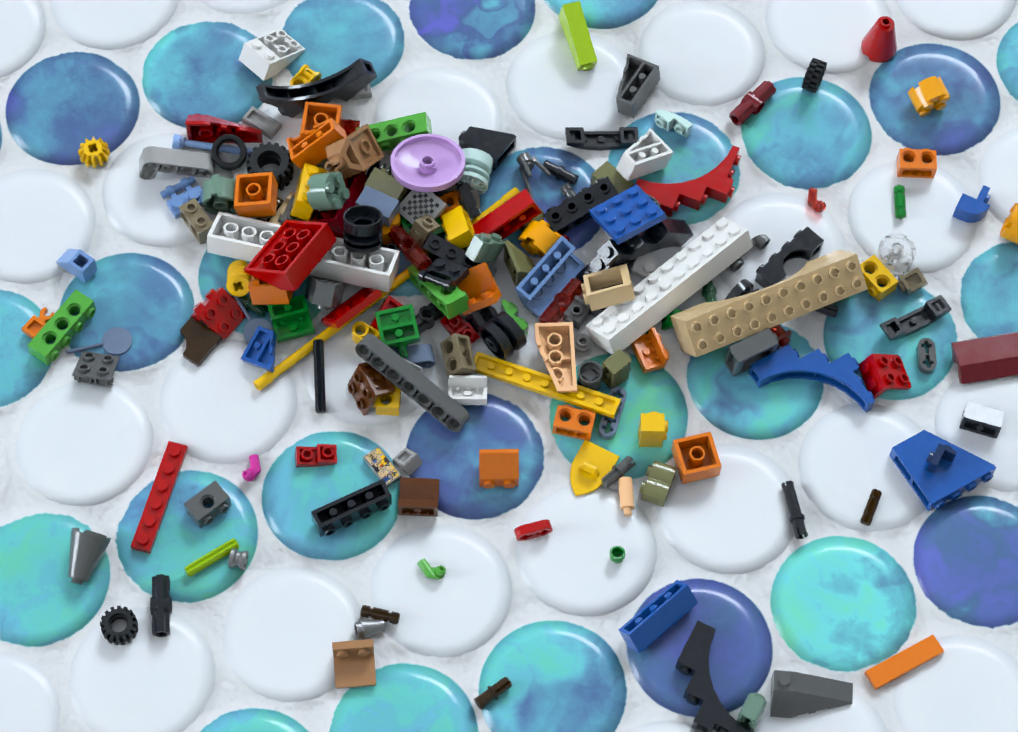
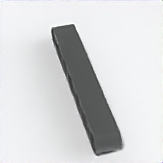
[355,334,470,432]

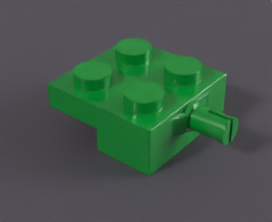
[267,295,315,343]
[375,304,421,358]

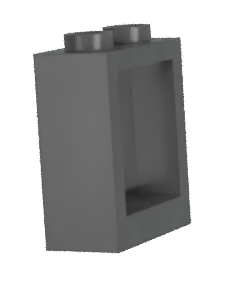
[724,328,779,377]

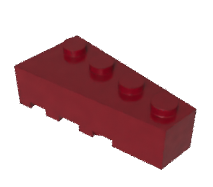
[308,172,368,238]

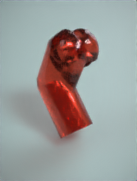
[807,188,826,213]

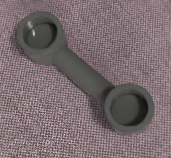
[730,234,771,272]

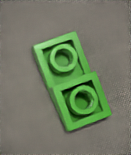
[501,299,529,337]

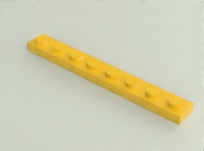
[474,351,621,419]

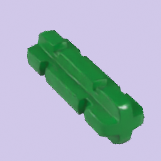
[894,185,906,220]

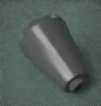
[68,528,111,585]

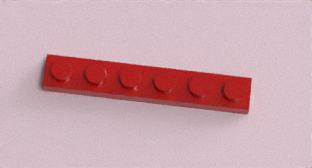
[131,441,188,554]

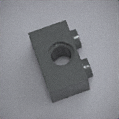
[184,480,231,528]

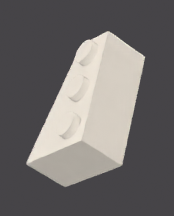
[616,128,674,181]

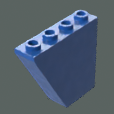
[889,430,996,511]

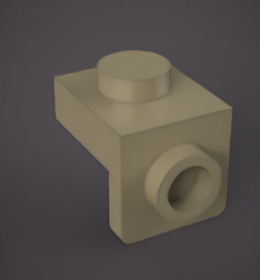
[408,214,440,247]
[897,267,928,295]

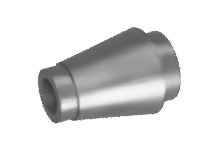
[354,619,385,639]

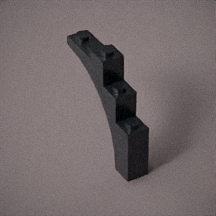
[256,58,377,118]
[577,218,694,283]
[675,621,751,732]

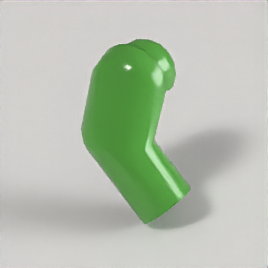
[417,558,446,580]

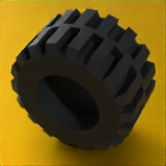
[246,142,294,191]

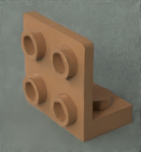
[332,639,376,689]

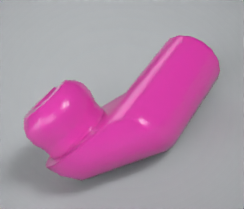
[242,454,261,482]

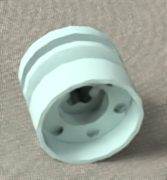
[456,148,493,195]

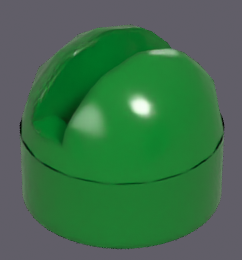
[609,546,625,563]

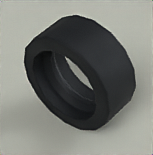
[211,134,247,170]

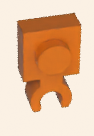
[21,307,55,339]

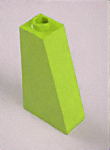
[558,1,597,71]

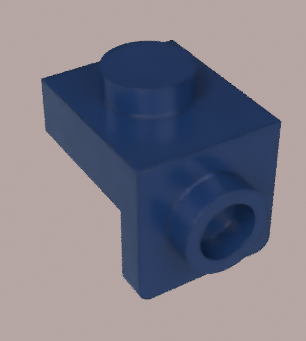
[926,443,957,473]

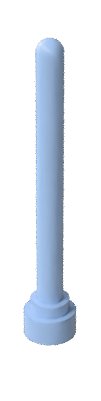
[172,134,253,156]

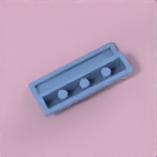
[515,236,585,319]

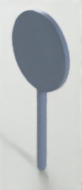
[233,295,274,344]
[66,327,132,355]

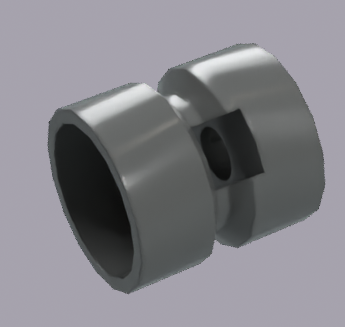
[577,360,603,391]

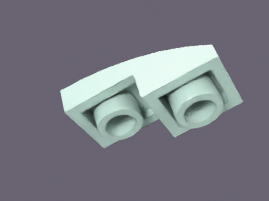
[654,110,693,138]

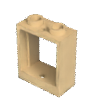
[581,264,636,311]

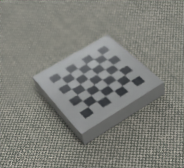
[398,190,448,225]

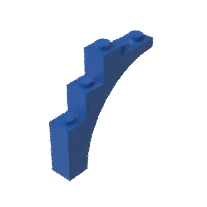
[749,344,875,412]

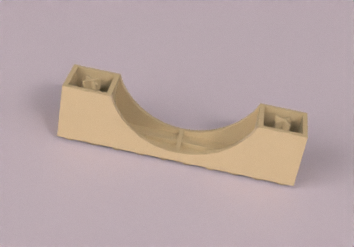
[670,250,867,357]

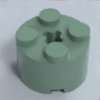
[307,172,350,211]
[202,174,236,215]

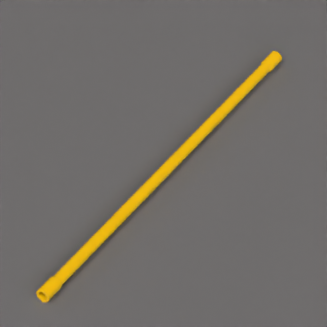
[253,187,520,391]

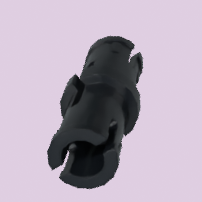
[541,160,579,186]

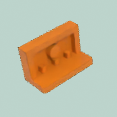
[630,327,669,373]

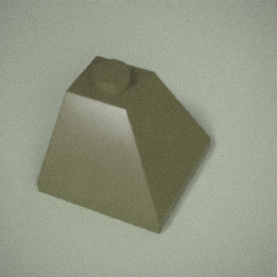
[503,240,535,288]

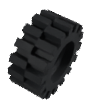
[801,58,827,93]
[100,606,138,645]

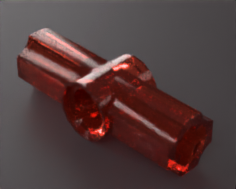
[388,225,432,272]
[538,278,583,323]

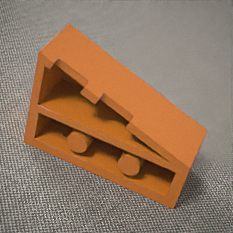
[286,118,347,170]

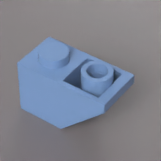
[56,249,98,283]

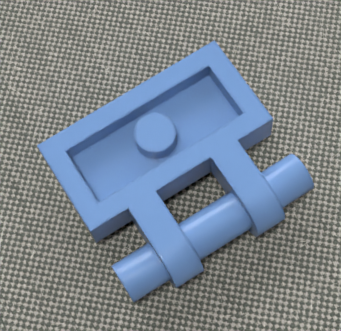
[160,176,203,219]

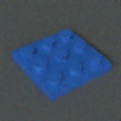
[589,184,666,245]

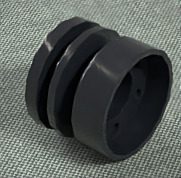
[343,205,383,254]

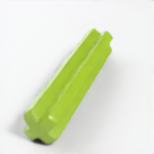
[184,538,239,577]

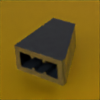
[458,126,516,171]

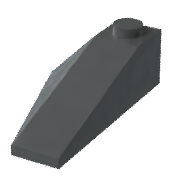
[770,670,853,718]

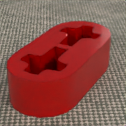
[514,519,553,541]

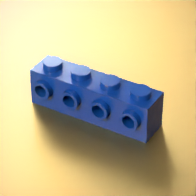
[619,580,698,653]

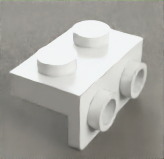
[448,375,487,406]

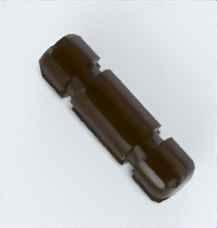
[860,489,882,526]
[360,605,400,624]

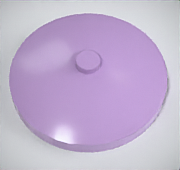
[390,134,465,192]

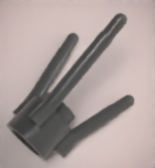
[516,152,551,197]

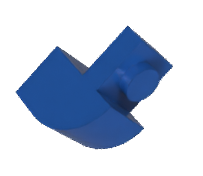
[952,185,991,223]

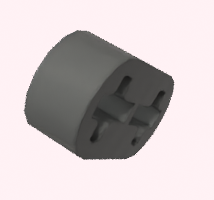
[916,338,937,374]

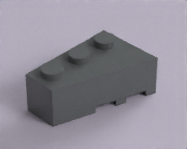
[616,54,660,119]
[305,275,345,310]

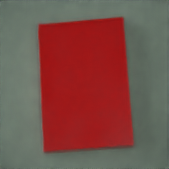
[321,287,382,329]

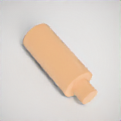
[618,477,634,517]

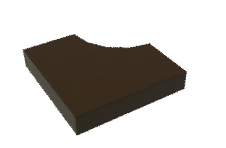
[180,317,222,367]

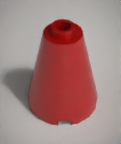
[861,16,897,63]

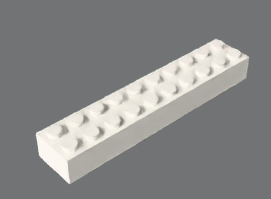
[207,212,400,292]
[585,217,753,354]

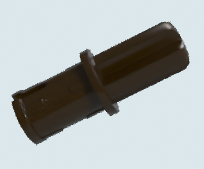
[474,677,512,710]

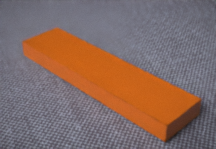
[864,635,944,690]

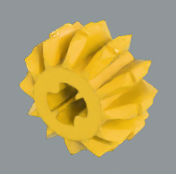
[78,137,110,168]

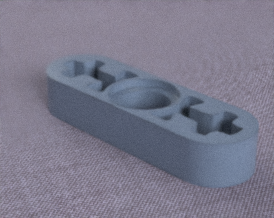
[598,387,626,440]

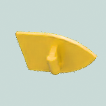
[570,440,620,496]

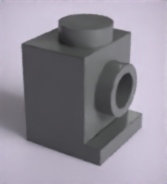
[563,295,591,330]

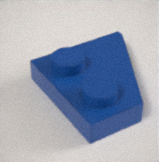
[240,326,277,373]

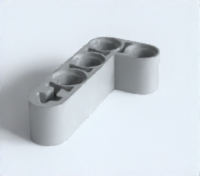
[139,146,214,180]

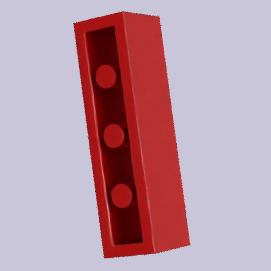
[472,188,542,240]

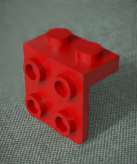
[190,287,246,339]
[859,354,911,398]

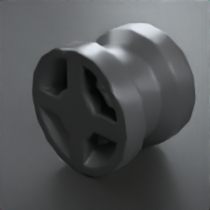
[228,548,249,571]

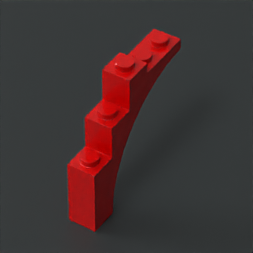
[635,146,741,217]

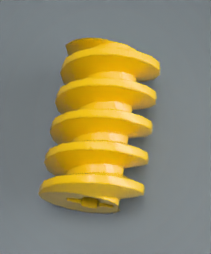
[226,260,251,297]

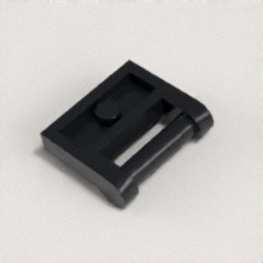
[418,257,469,292]

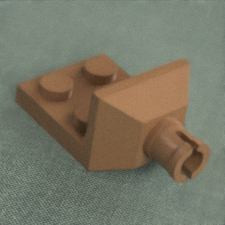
[324,124,385,180]

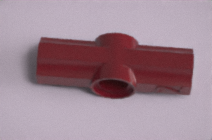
[729,81,776,126]

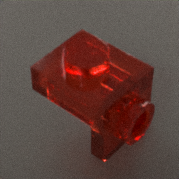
[770,324,792,350]

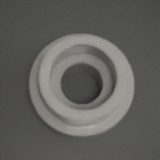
[574,334,592,353]

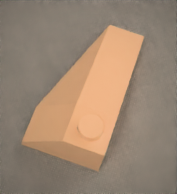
[534,322,577,393]

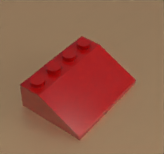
[244,220,337,291]

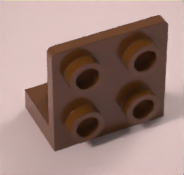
[347,362,395,416]
[398,477,440,517]

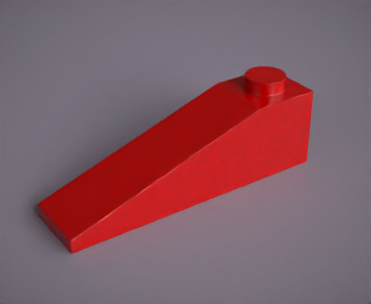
[185,114,263,143]

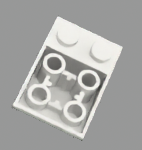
[239,28,305,81]

